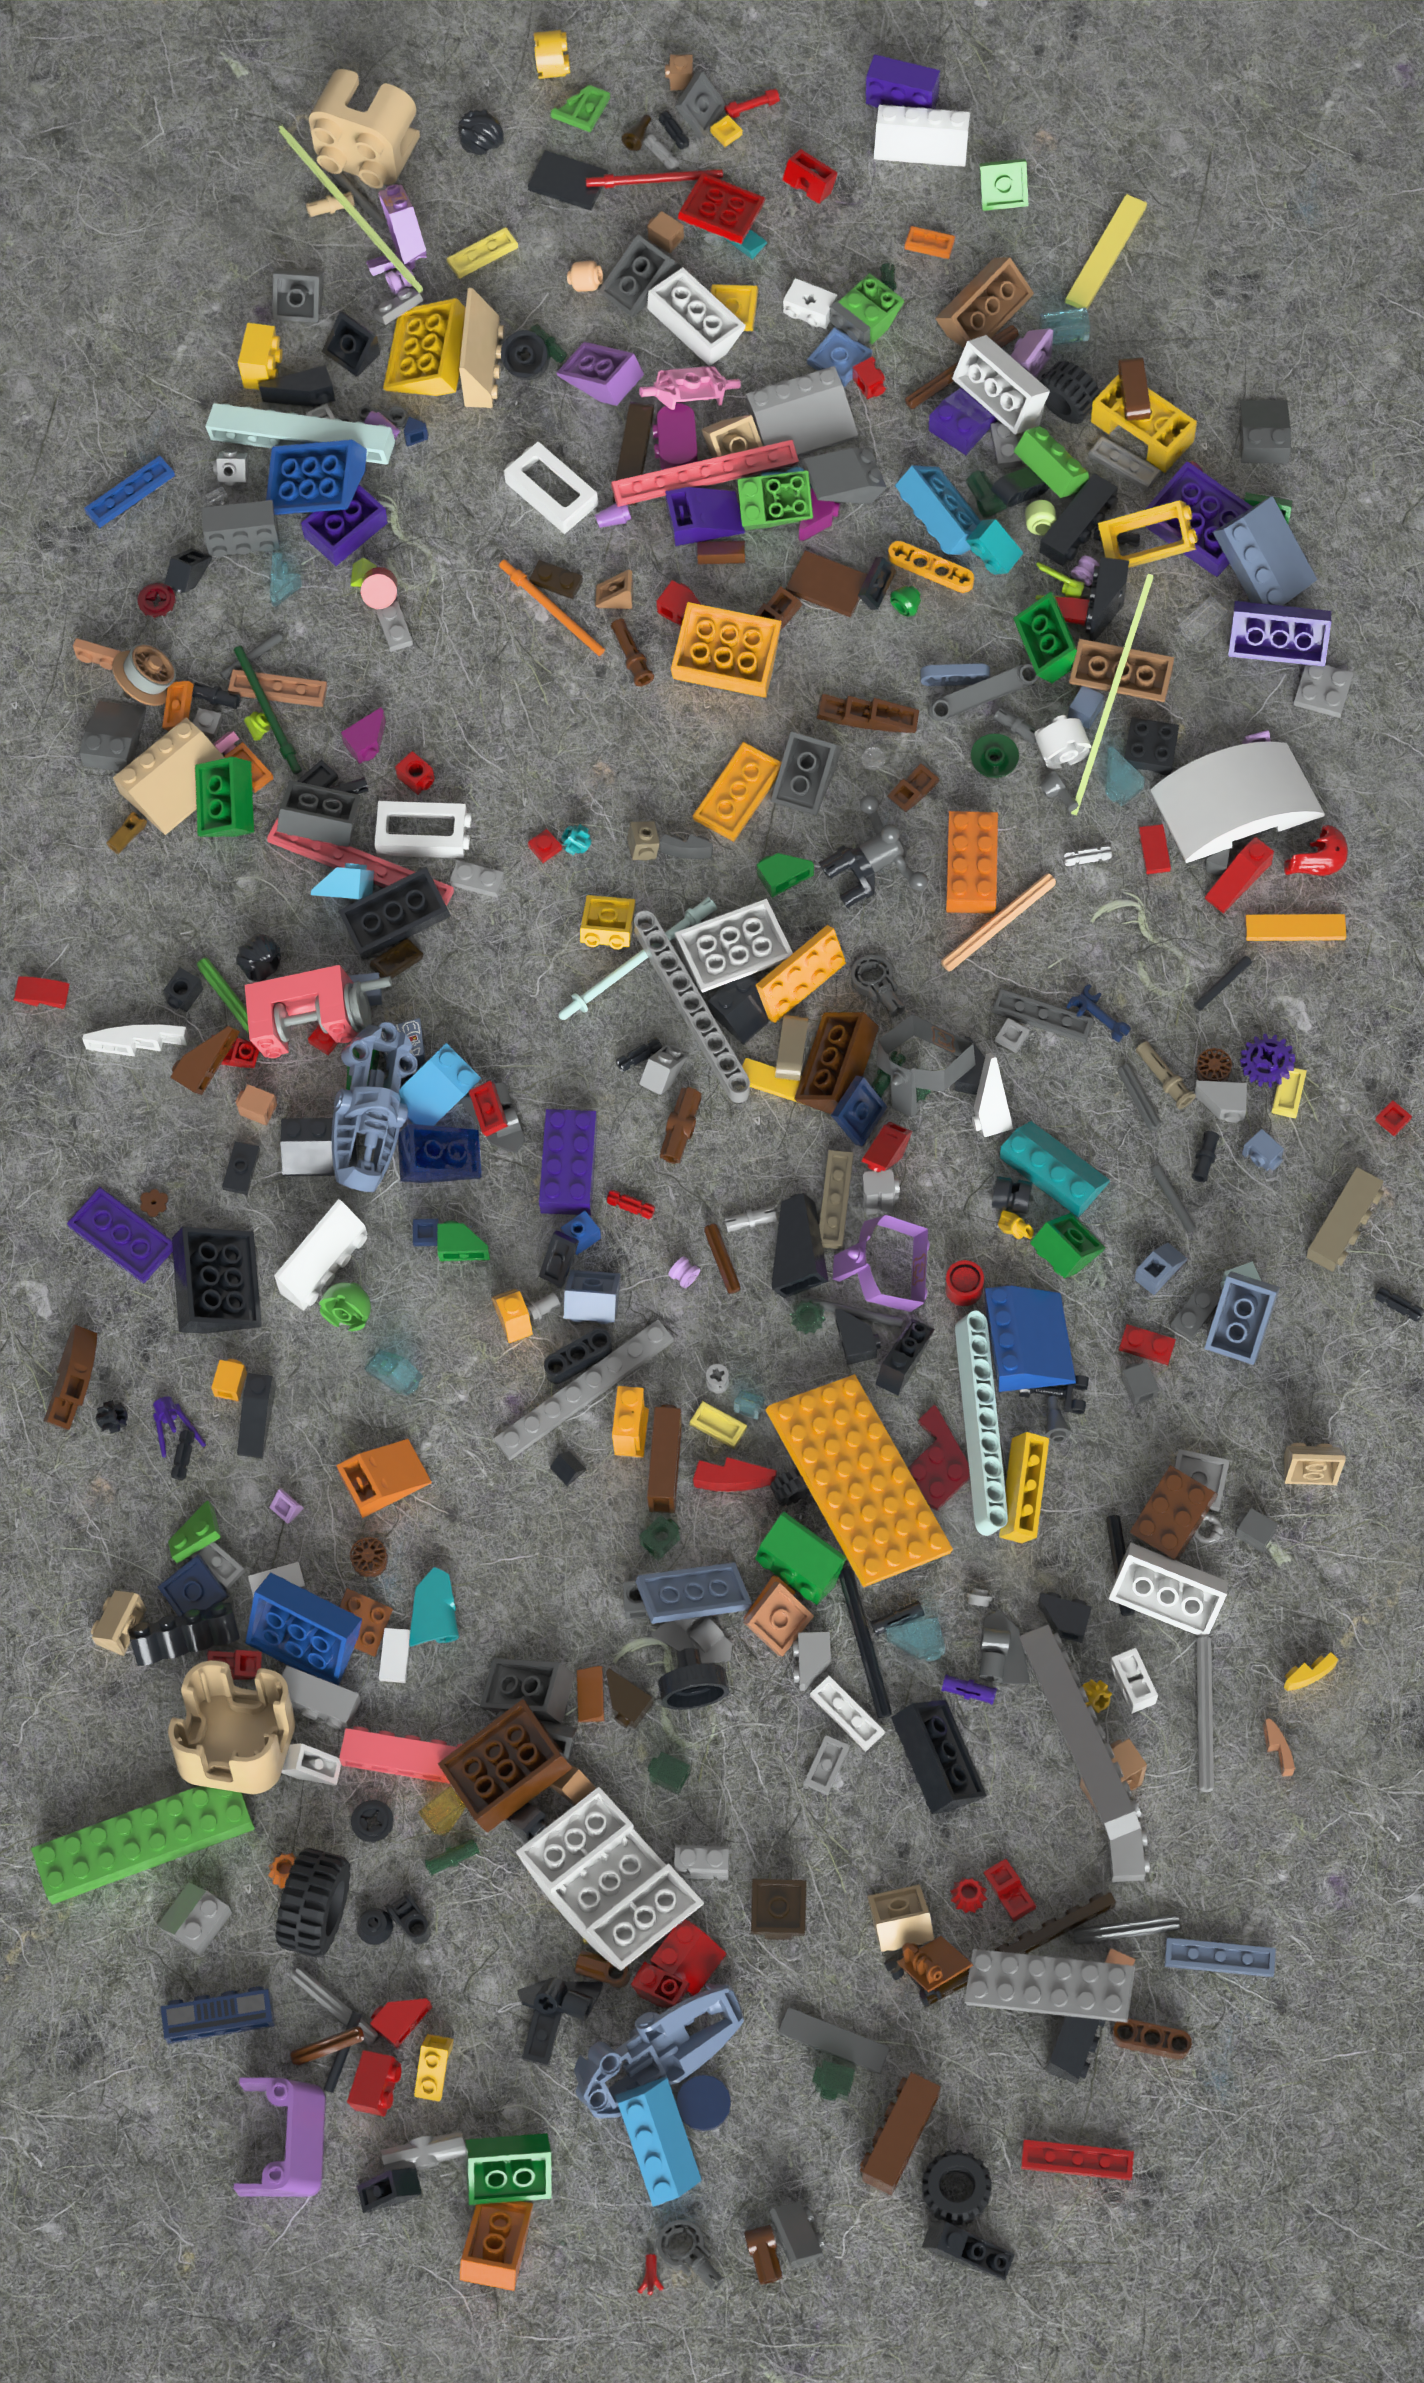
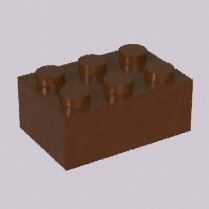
[1129,1465,1218,1561]

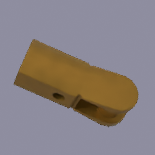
[106,812,147,854]

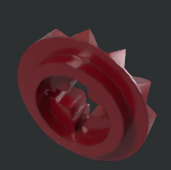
[137,583,176,619]

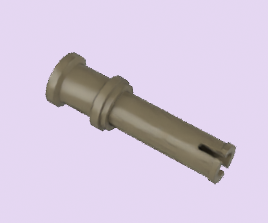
[1135,1041,1196,1109]

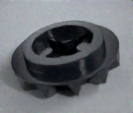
[351,1800,394,1843]

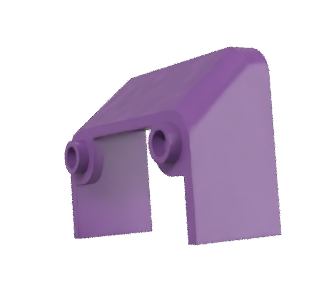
[234,2078,326,2197]

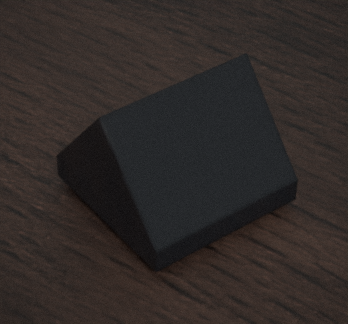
[550,1451,586,1486]

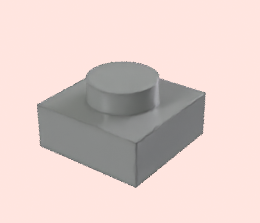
[193,708,223,739]
[995,1018,1030,1054]

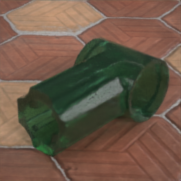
[966,470,1007,519]

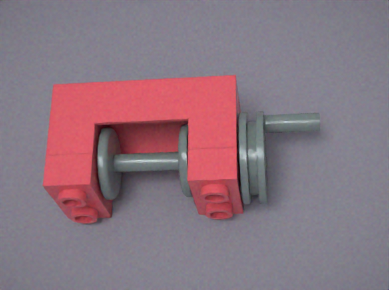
[245,965,392,1058]

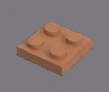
[743,1582,814,1657]

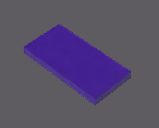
[66,1187,173,1284]

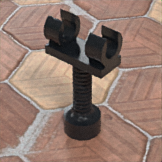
[1019,1375,1089,1414]

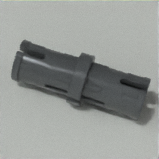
[993,707,1037,745]

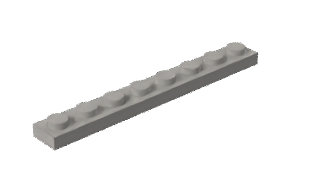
[494,1320,674,1461]

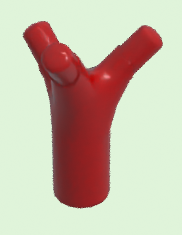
[637,2254,664,2295]

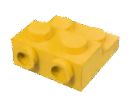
[580,895,636,949]

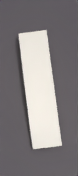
[82,1024,189,1056]

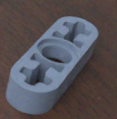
[920,664,990,686]

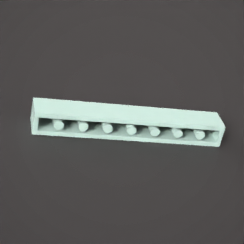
[206,403,395,465]

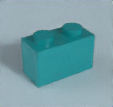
[966,519,1024,575]

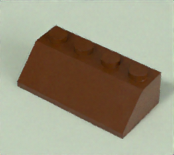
[794,1012,879,1114]

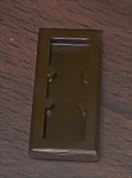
[370,938,424,979]

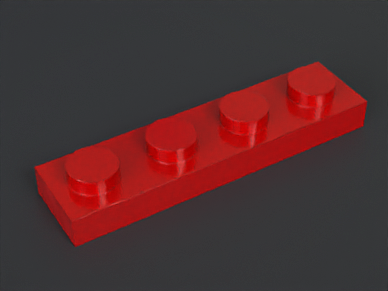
[1021,2140,1134,2181]

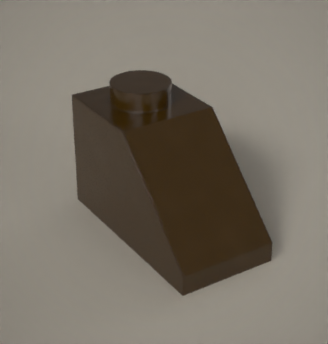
[606,1668,653,1729]

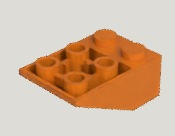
[336,1439,432,1518]

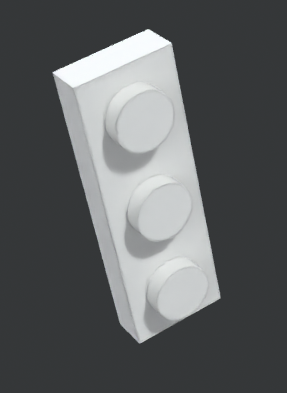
[810,1676,885,1752]

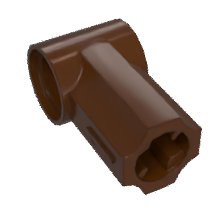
[575,1950,631,1988]
[744,2224,783,2285]

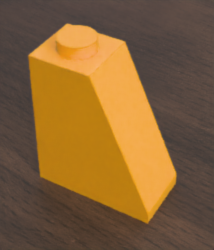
[491,1289,533,1343]

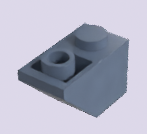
[1135,1243,1187,1295]

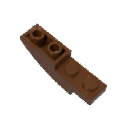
[43,1324,97,1430]

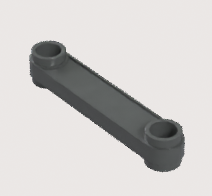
[928,663,1038,721]

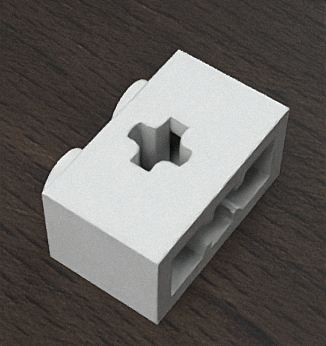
[783,278,837,329]

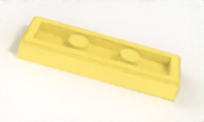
[447,227,518,279]

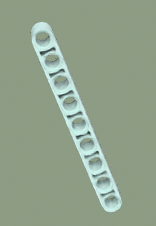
[955,1311,1008,1536]

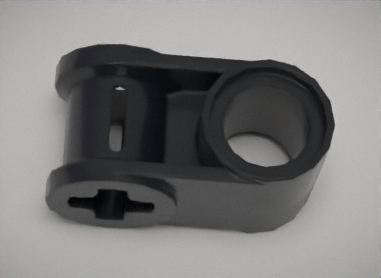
[384,1890,431,1944]

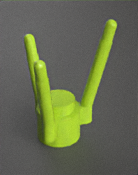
[1035,562,1085,600]

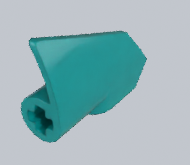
[409,1567,459,1647]

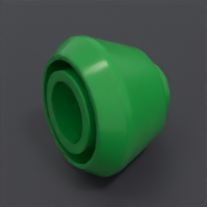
[890,586,921,617]

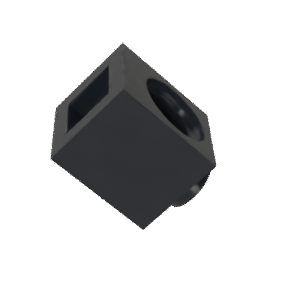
[163,968,203,1012]

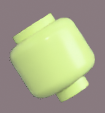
[1025,500,1057,536]

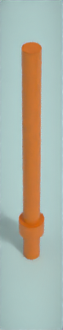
[499,559,605,656]

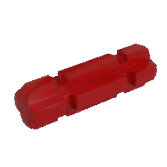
[606,1190,655,1219]

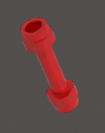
[724,88,780,119]

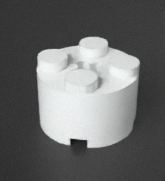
[1034,715,1091,769]

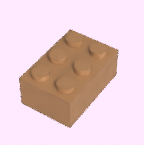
[1080,1739,1147,1813]

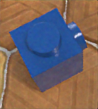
[561,1211,601,1256]

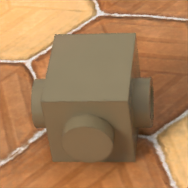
[627,821,660,861]

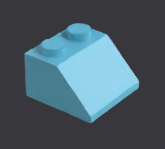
[311,863,374,899]

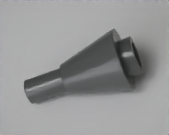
[1045,1396,1071,1443]

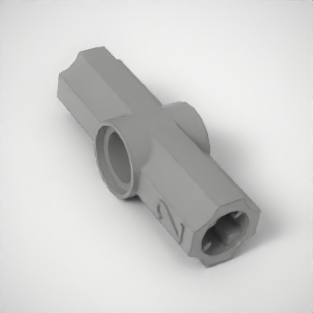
[381,2131,466,2172]

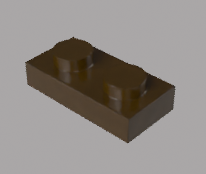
[529,560,583,599]

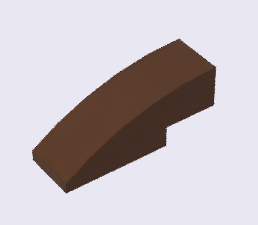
[754,586,803,631]

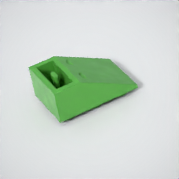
[738,470,813,530]

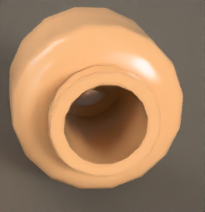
[567,261,603,292]

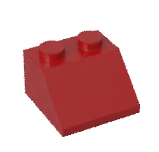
[650,1919,727,1996]

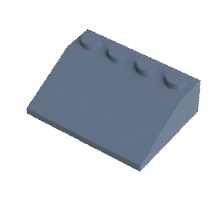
[1213,496,1317,606]

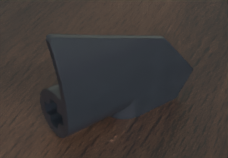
[517,1977,603,2021]

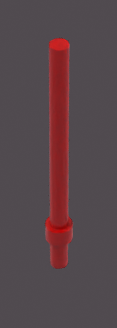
[586,169,723,188]

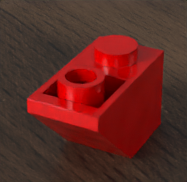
[630,1961,690,2008]

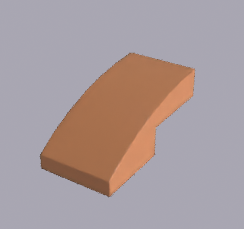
[1263,1719,1295,1776]

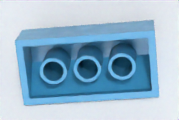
[895,465,981,555]
[615,2077,702,2207]

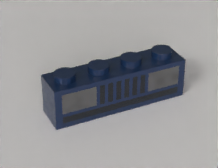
[160,1986,275,2044]

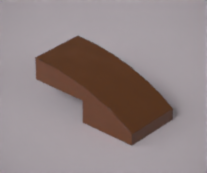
[887,763,940,813]

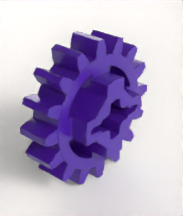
[1240,1034,1295,1088]

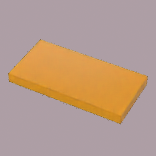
[692,742,782,842]

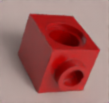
[395,751,435,795]

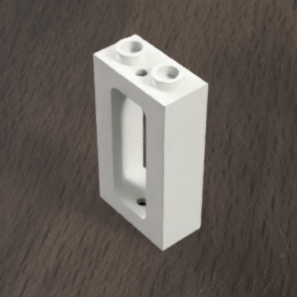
[504,442,598,534]
[375,801,471,858]

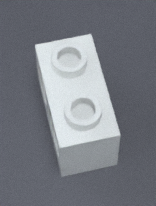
[1110,1648,1158,1714]

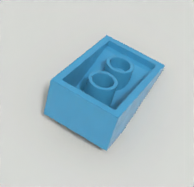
[399,1043,482,1135]

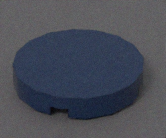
[676,2075,731,2132]

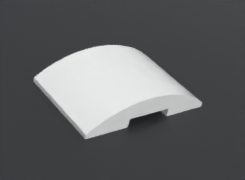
[1150,742,1324,863]
[516,1787,704,1971]

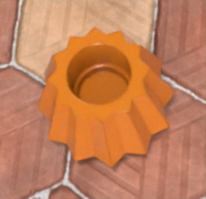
[268,1853,296,1889]

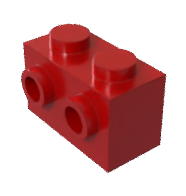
[347,2050,402,2117]

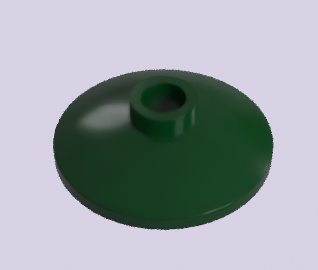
[971,733,1019,778]

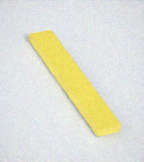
[1065,194,1147,312]

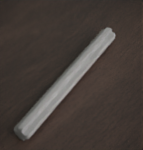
[1197,1636,1214,1792]

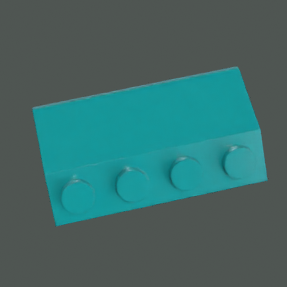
[1000,1121,1110,1218]

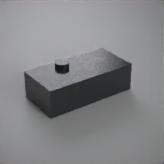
[338,867,451,960]

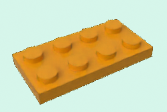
[756,925,846,1023]

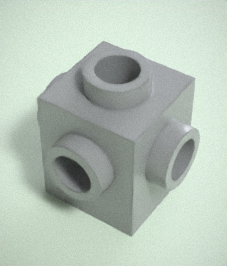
[213,450,249,486]

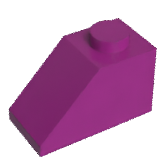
[799,488,840,541]
[341,707,386,764]

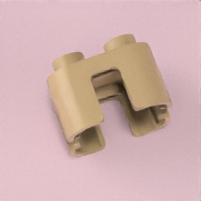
[309,69,420,188]
[168,1661,295,1794]

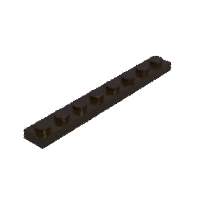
[920,1892,1116,2008]

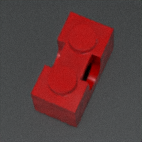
[782,149,838,204]

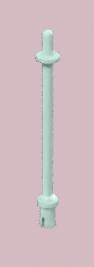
[559,897,717,1020]

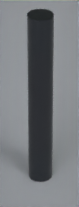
[1194,955,1252,1011]
[324,2011,362,2093]

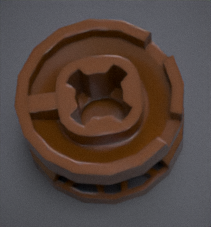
[1195,1048,1232,1082]
[350,1537,388,1578]

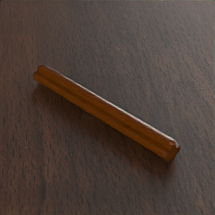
[905,325,1019,409]

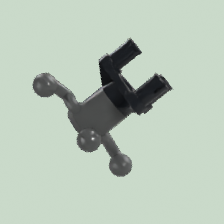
[818,795,928,909]

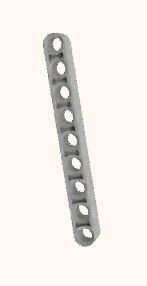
[634,910,750,1103]

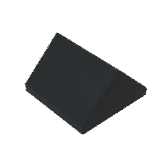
[322,311,380,377]

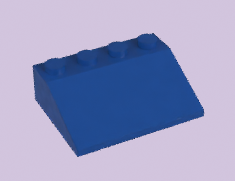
[266,440,367,515]
[985,1285,1076,1392]
[245,1572,362,1686]

